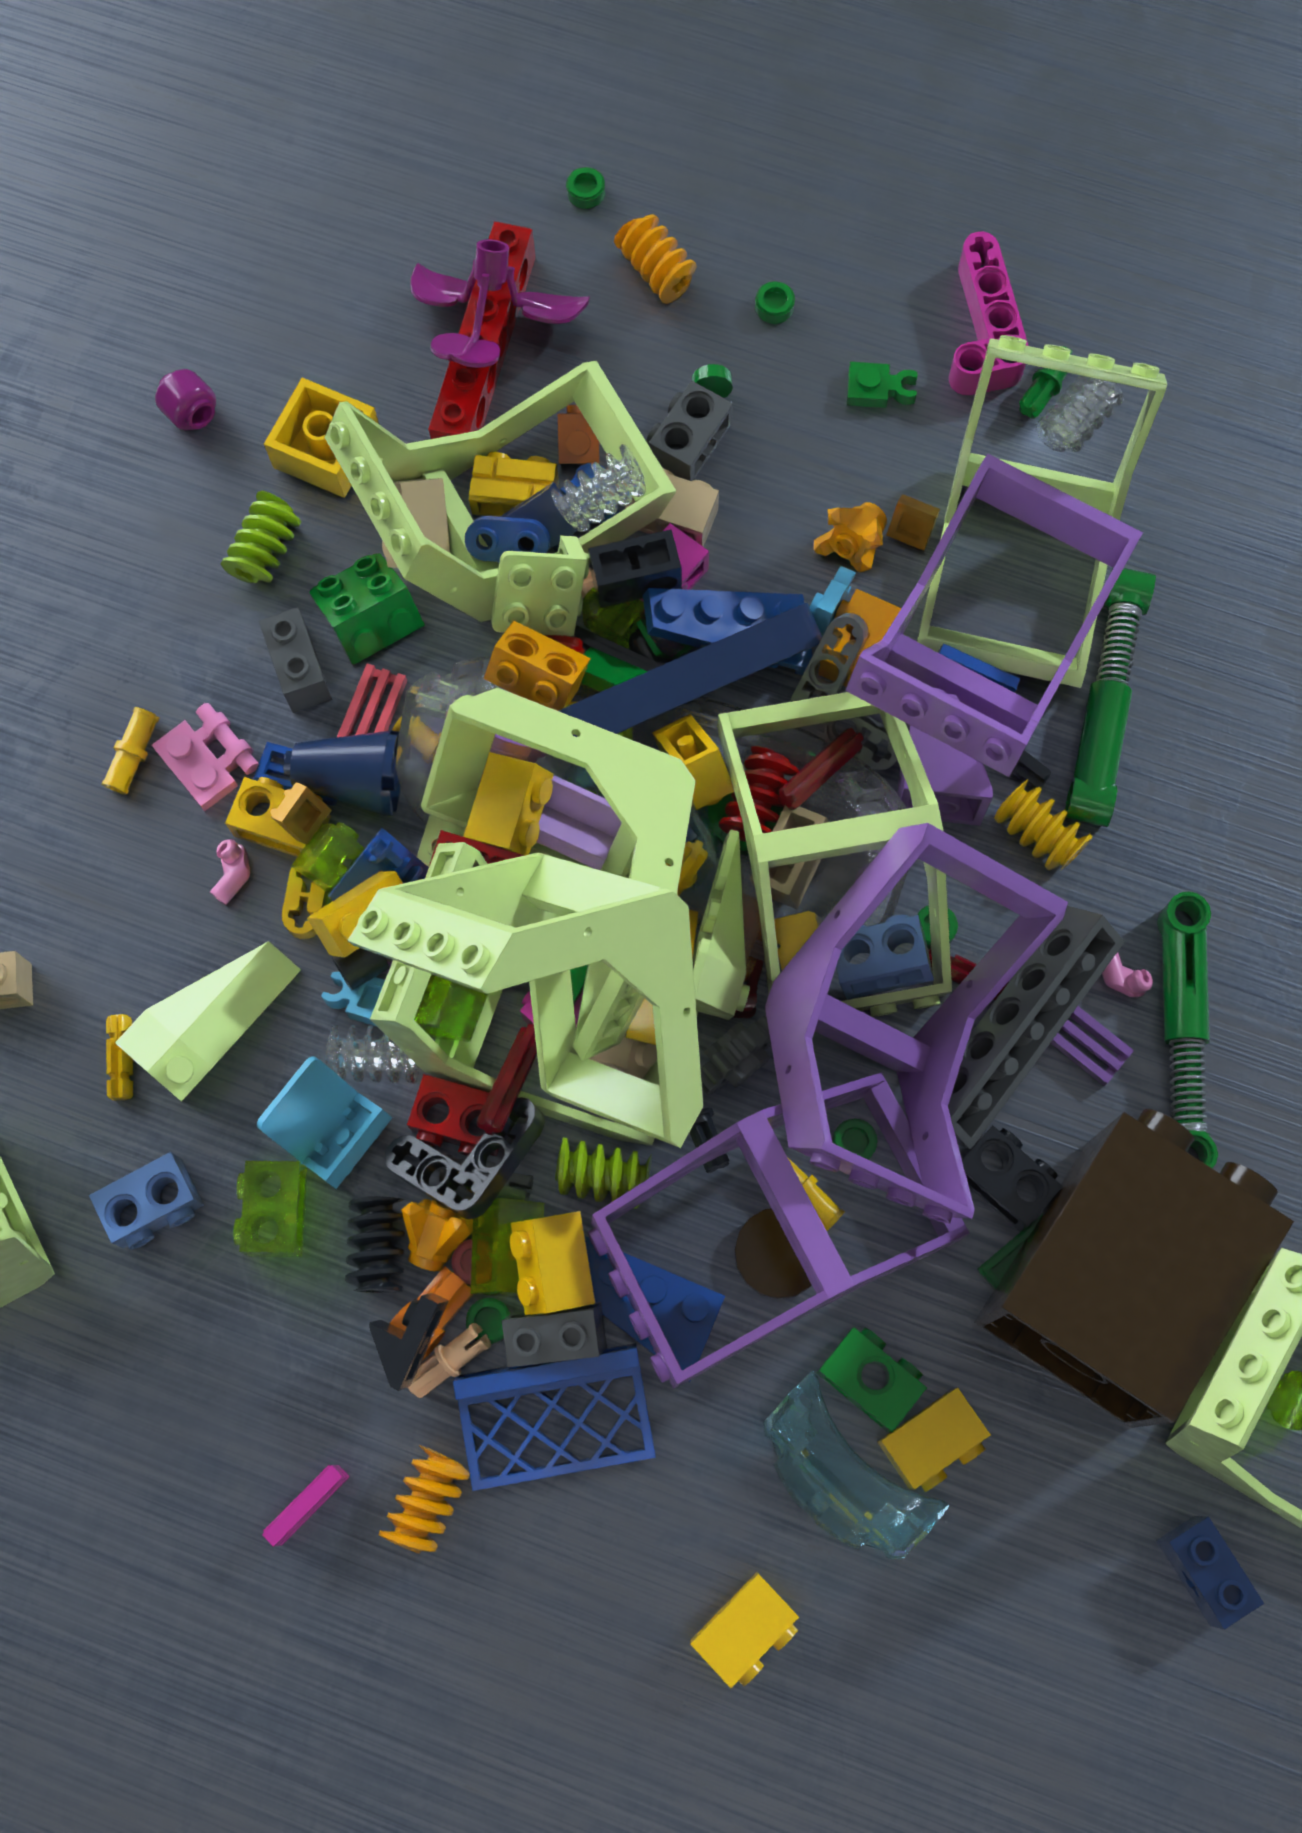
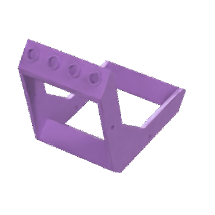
[845,454,1143,777]
[765,823,1068,1224]
[587,1072,970,1389]

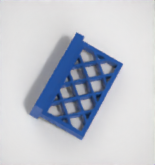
[453,1343,656,1491]

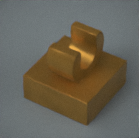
[886,494,940,551]
[270,782,331,845]

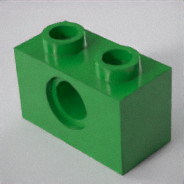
[816,1327,927,1433]

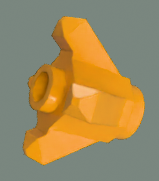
[813,502,887,572]
[401,1199,482,1271]

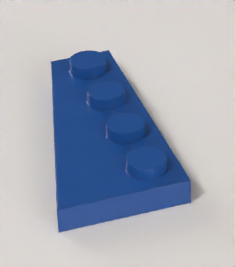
[643,588,813,676]
[584,1236,725,1383]

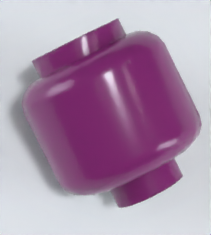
[155,369,216,431]

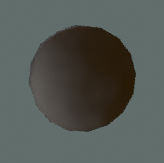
[734,1208,812,1299]

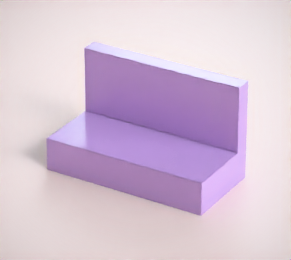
[537,775,621,870]

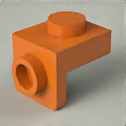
[557,405,600,464]

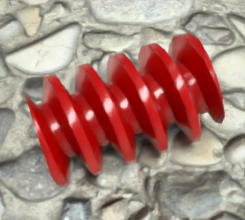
[719,746,799,842]

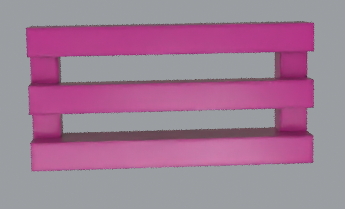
[262,1465,350,1547]

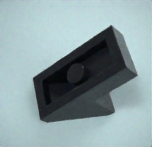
[369,1293,449,1391]

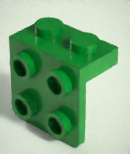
[309,553,425,665]

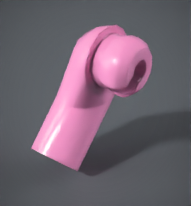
[210,839,250,906]
[1102,952,1153,997]

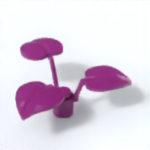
[410,239,590,368]

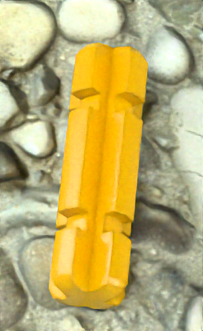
[106,1014,133,1101]

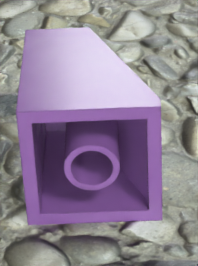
[896,688,993,826]

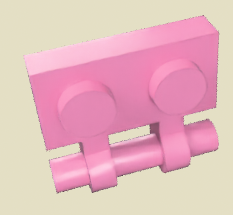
[151,703,259,811]

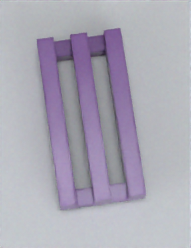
[1050,1006,1134,1086]

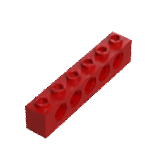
[428,221,536,439]

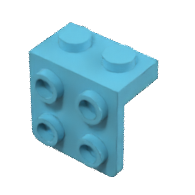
[257,1056,392,1189]

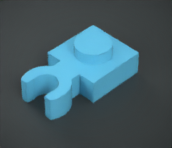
[810,566,856,637]
[321,972,385,1027]

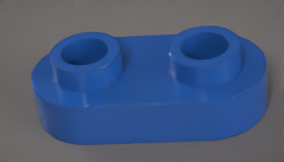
[465,516,550,562]

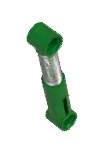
[1065,568,1156,827]
[1157,891,1218,1169]

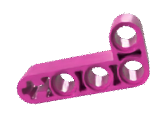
[949,231,1029,395]

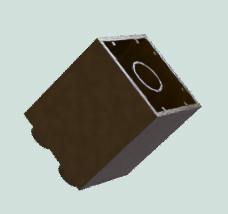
[974,1109,1294,1428]

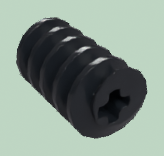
[345,1196,405,1293]

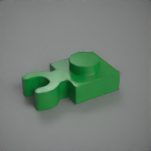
[846,361,918,408]

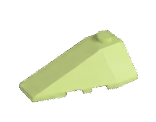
[692,829,750,1020]
[115,941,301,1102]

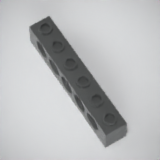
[948,906,1125,1150]

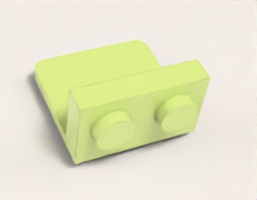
[491,536,589,636]

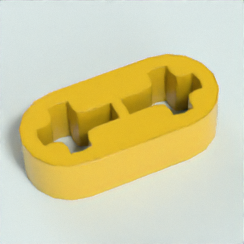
[282,856,331,939]

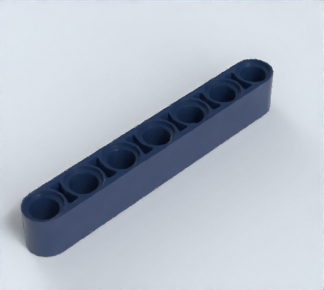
[559,602,822,737]

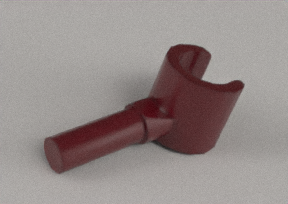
[733,959,764,1018]

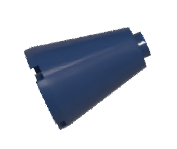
[283,730,404,816]

